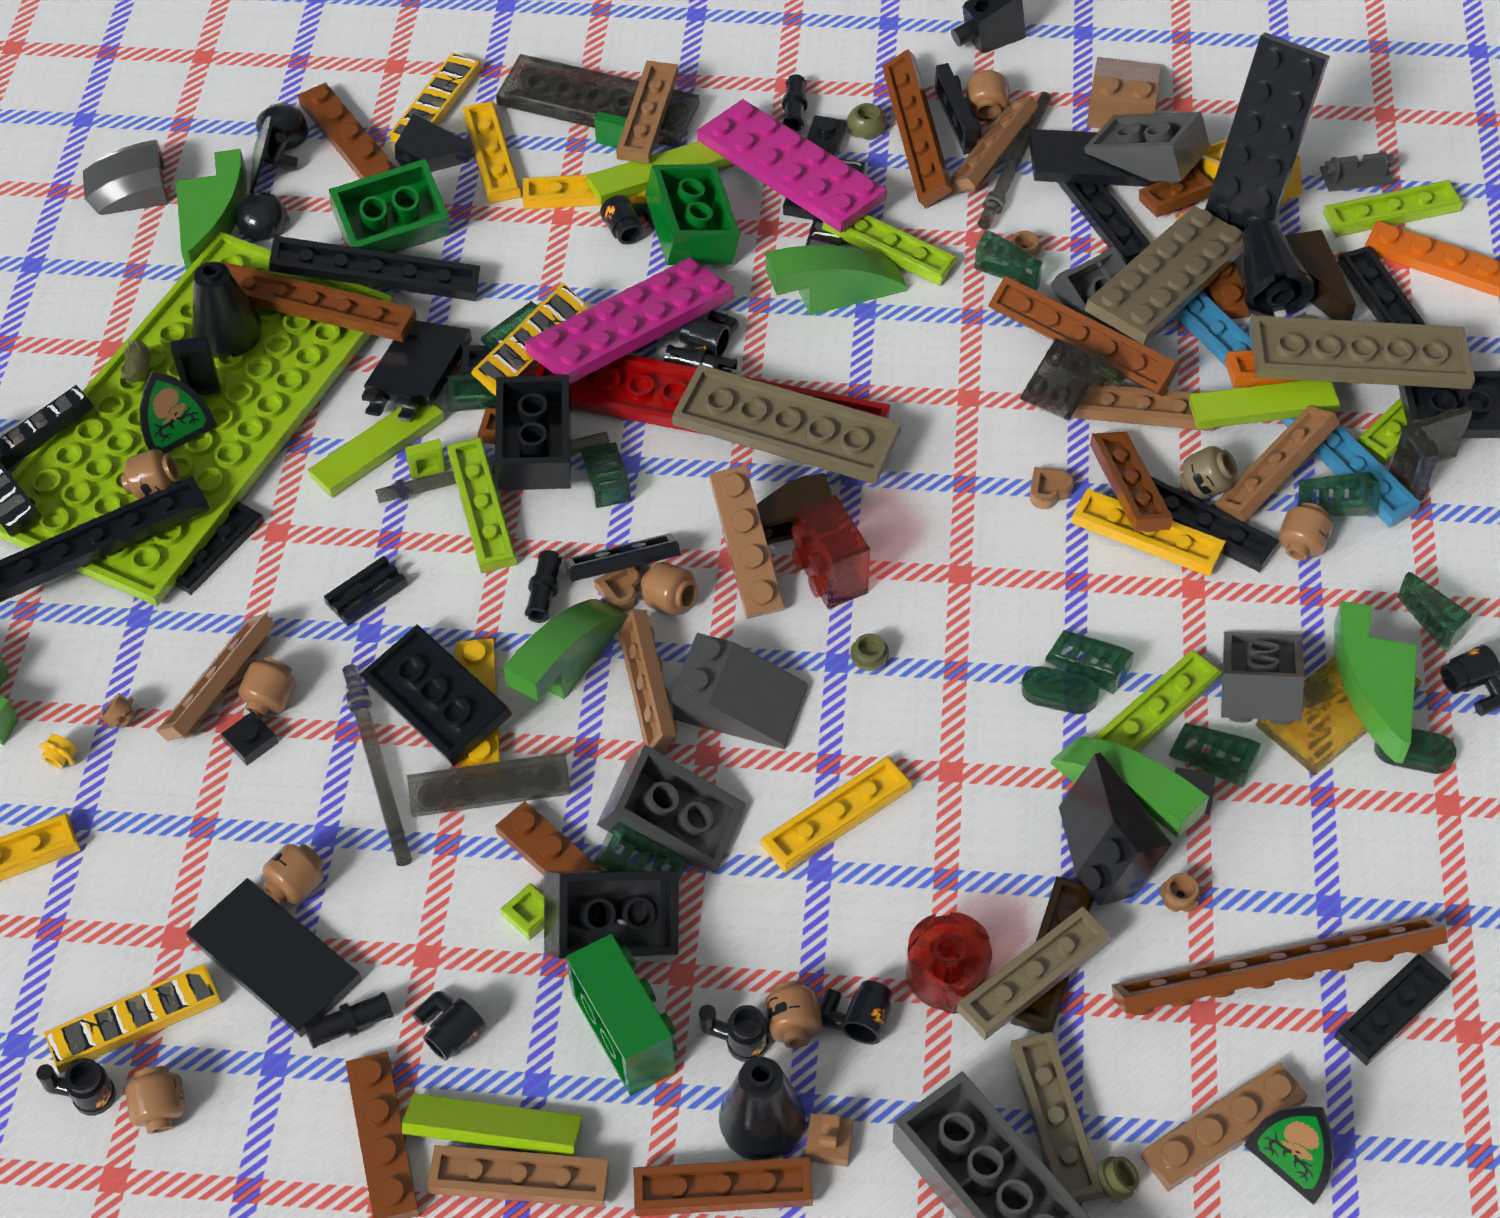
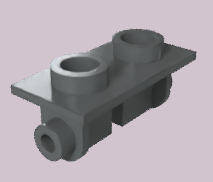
[1319,151,1394,192]

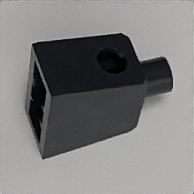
[951,0,1026,53]

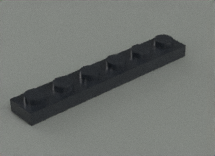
[269,235,480,301]
[0,476,210,602]

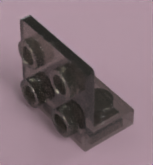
[1020,338,1126,420]
[1389,406,1472,501]

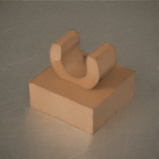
[804,1113,854,1167]

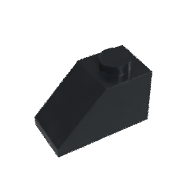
[394,114,472,172]

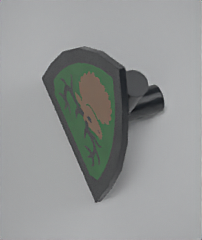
[249,116,298,194]
[139,371,217,454]
[1244,1106,1334,1205]

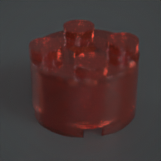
[906,912,992,1014]

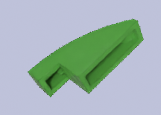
[176,149,247,270]
[766,245,907,315]
[503,599,628,702]
[1334,601,1417,764]
[1051,737,1209,838]

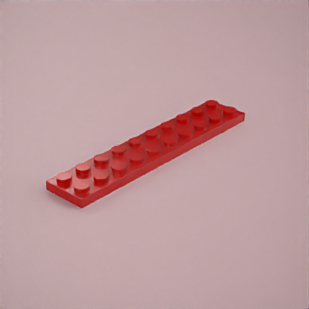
[534,354,890,435]

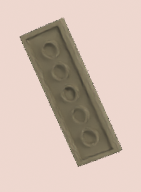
[1084,205,1243,345]
[1249,315,1475,389]
[672,364,901,485]

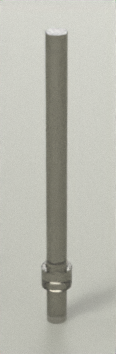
[977,92,1052,230]
[342,664,412,866]

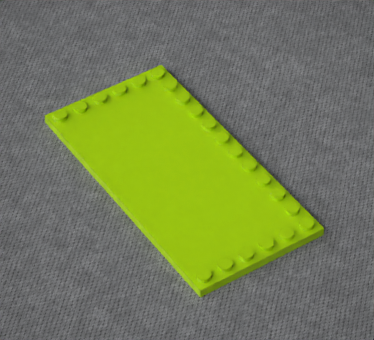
[0,231,393,607]

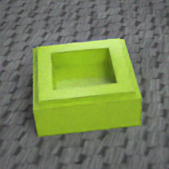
[404,439,447,479]
[500,883,544,941]

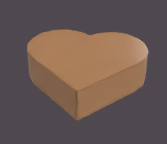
[1030,467,1074,509]
[594,567,641,612]

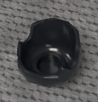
[256,103,309,150]
[235,192,289,241]

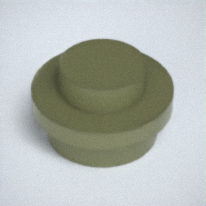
[850,633,889,671]
[1098,1156,1139,1201]

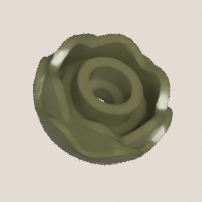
[846,103,887,140]
[121,340,151,383]

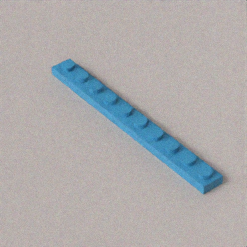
[1175,291,1421,528]

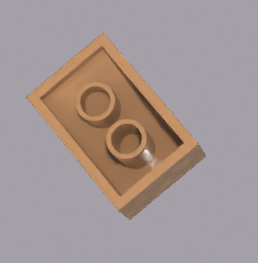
[1087,57,1161,129]

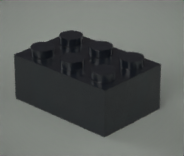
[495,375,571,491]

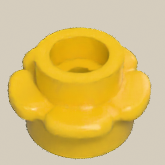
[39,734,78,769]

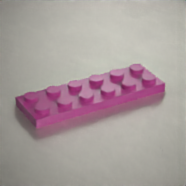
[697,99,887,233]
[525,257,734,384]

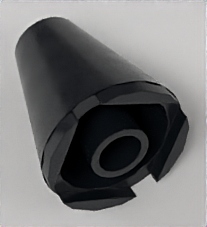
[1243,219,1315,316]
[192,262,262,358]
[719,1057,805,1160]

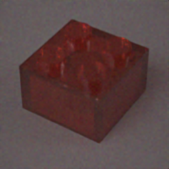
[791,494,870,609]

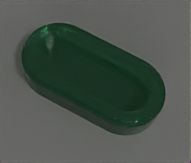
[1021,666,1099,714]
[1374,728,1457,774]

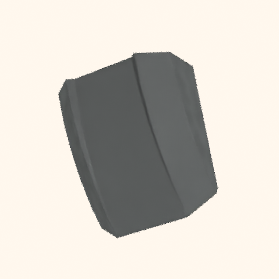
[83,139,168,215]
[1050,246,1126,335]

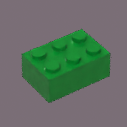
[329,159,449,253]
[645,164,740,265]
[566,933,678,1096]

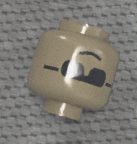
[1180,446,1238,500]

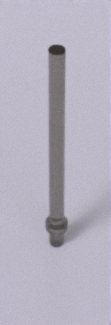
[375,431,610,503]

